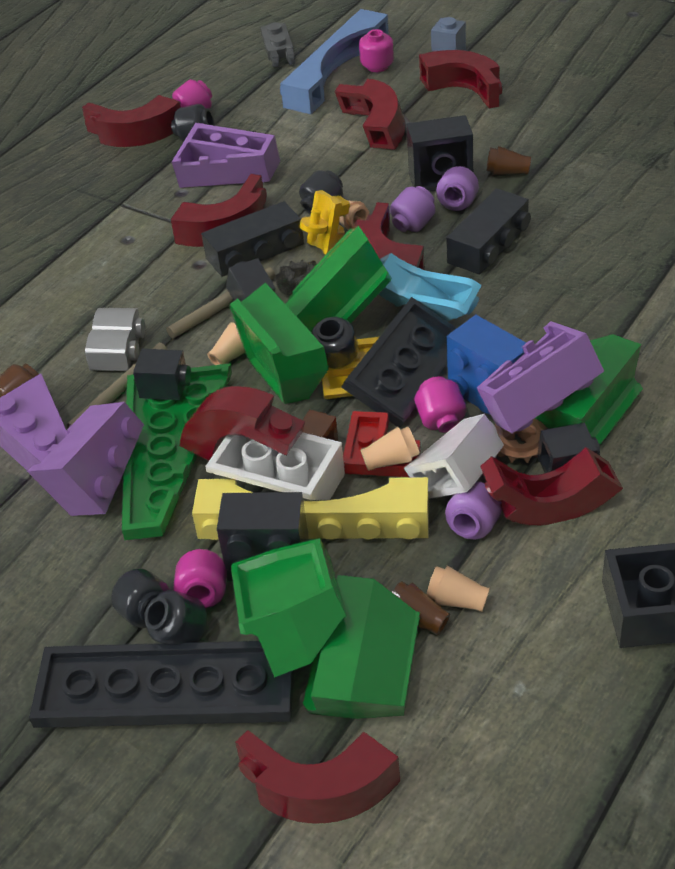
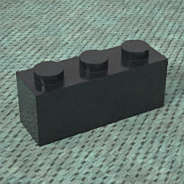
[446,188,531,275]
[201,201,304,277]

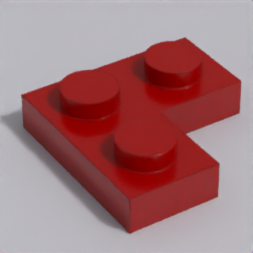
[343,411,421,477]

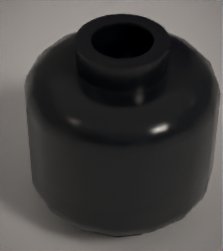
[171,104,215,142]
[299,170,343,214]
[311,317,359,369]
[111,569,170,628]
[145,590,207,645]

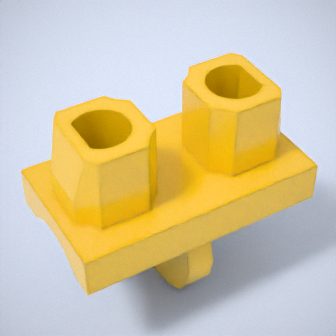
[300,190,350,255]

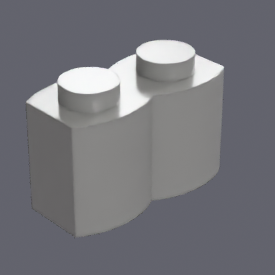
[85,308,145,371]

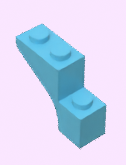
[378,253,482,321]

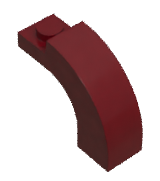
[419,50,503,109]
[334,79,405,150]
[82,95,181,147]
[171,174,267,247]
[355,202,425,270]
[179,386,305,460]
[480,447,623,525]
[235,730,400,824]

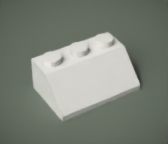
[205,432,345,500]

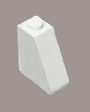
[404,414,504,499]

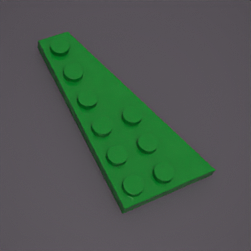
[122,363,232,540]

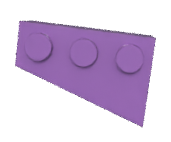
[172,123,280,188]
[477,321,604,433]
[0,374,68,471]
[27,402,144,516]

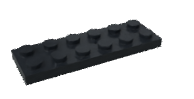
[29,641,294,728]

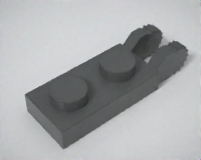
[260,22,295,67]

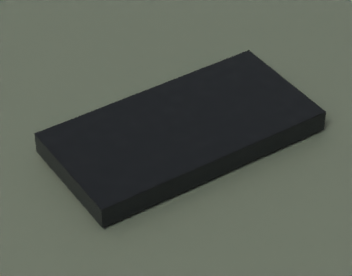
[341,297,457,429]

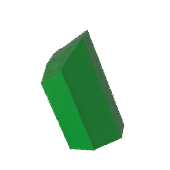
[285,226,392,332]
[229,283,329,404]
[535,334,643,447]
[231,538,347,677]
[303,575,420,719]

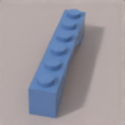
[280,9,389,114]

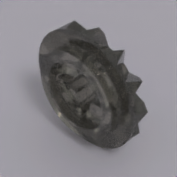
[276,259,317,296]

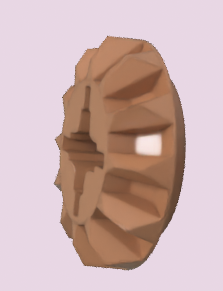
[494,418,547,463]

